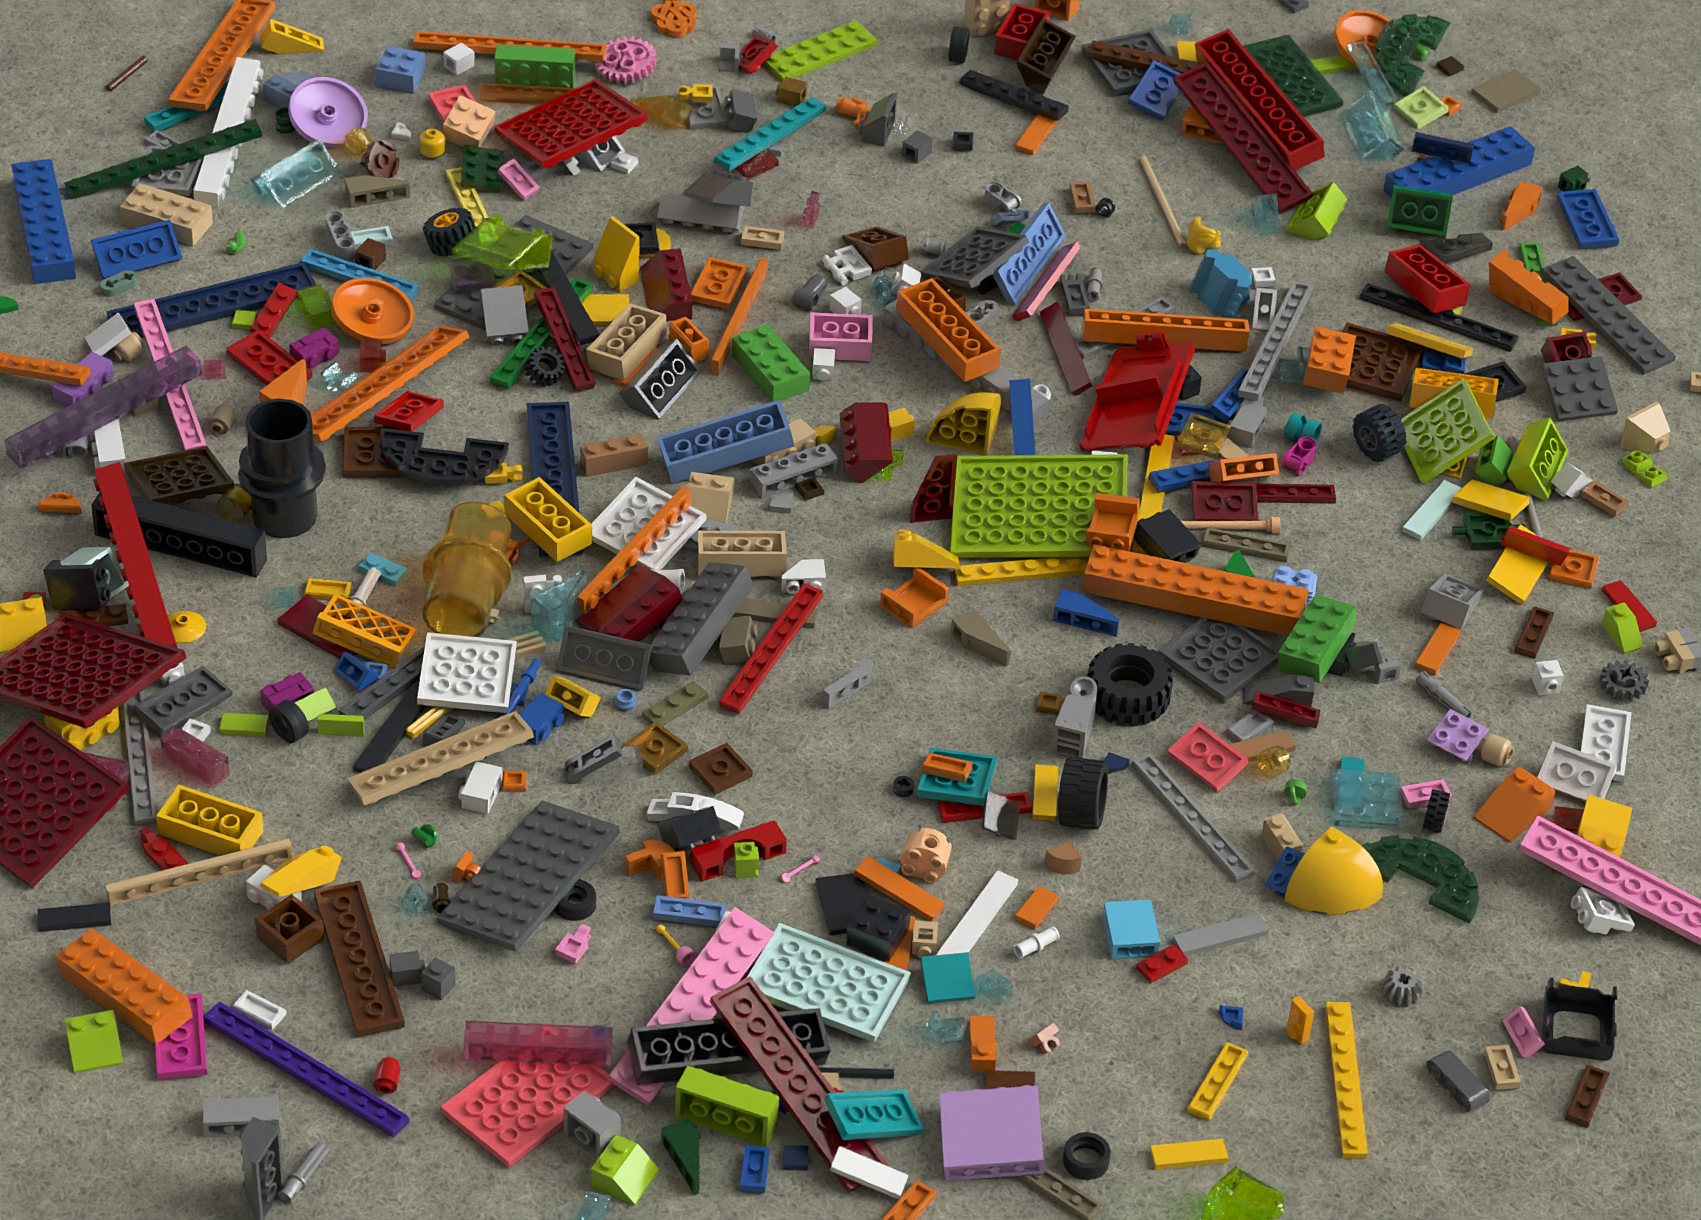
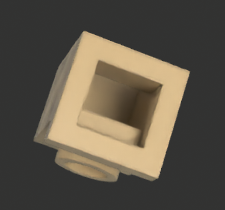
[912,920,938,958]

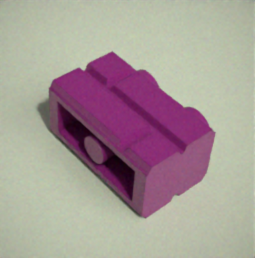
[289,327,339,368]
[260,672,314,711]

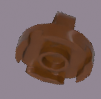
[360,140,400,178]

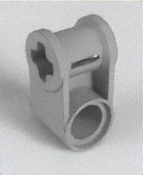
[984,181,1022,213]

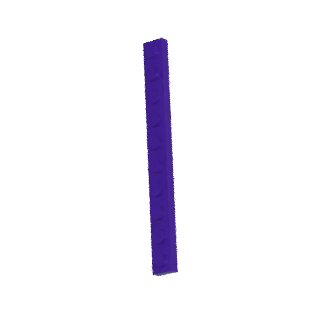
[203,1001,409,1138]

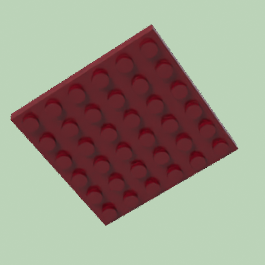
[0,716,130,889]

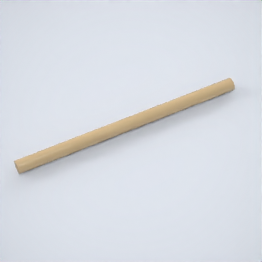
[1139,155,1187,248]

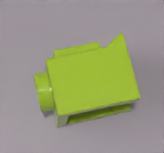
[733,842,759,878]

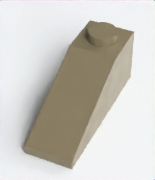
[345,175,410,208]

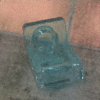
[320,363,359,392]
[975,969,1013,1004]
[927,1011,968,1044]

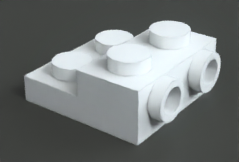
[1571,887,1635,934]

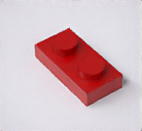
[1136,944,1189,984]

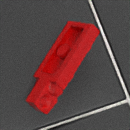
[139,826,189,871]

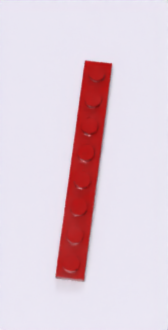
[719,583,823,714]

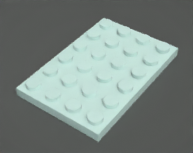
[747,923,911,1043]

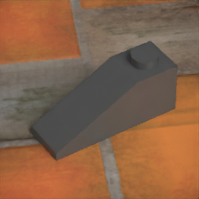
[1244,674,1314,707]

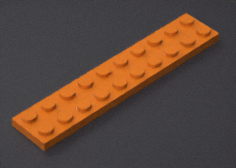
[168,0,276,111]
[311,325,469,442]

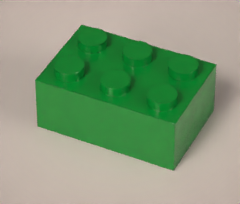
[1387,184,1453,236]

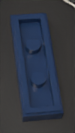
[1412,132,1474,164]

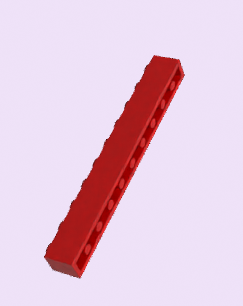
[93,462,178,648]

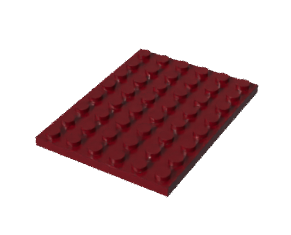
[0,613,187,728]

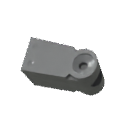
[1052,676,1097,758]

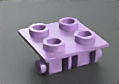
[1427,709,1489,763]

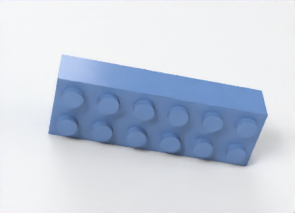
[657,400,794,484]

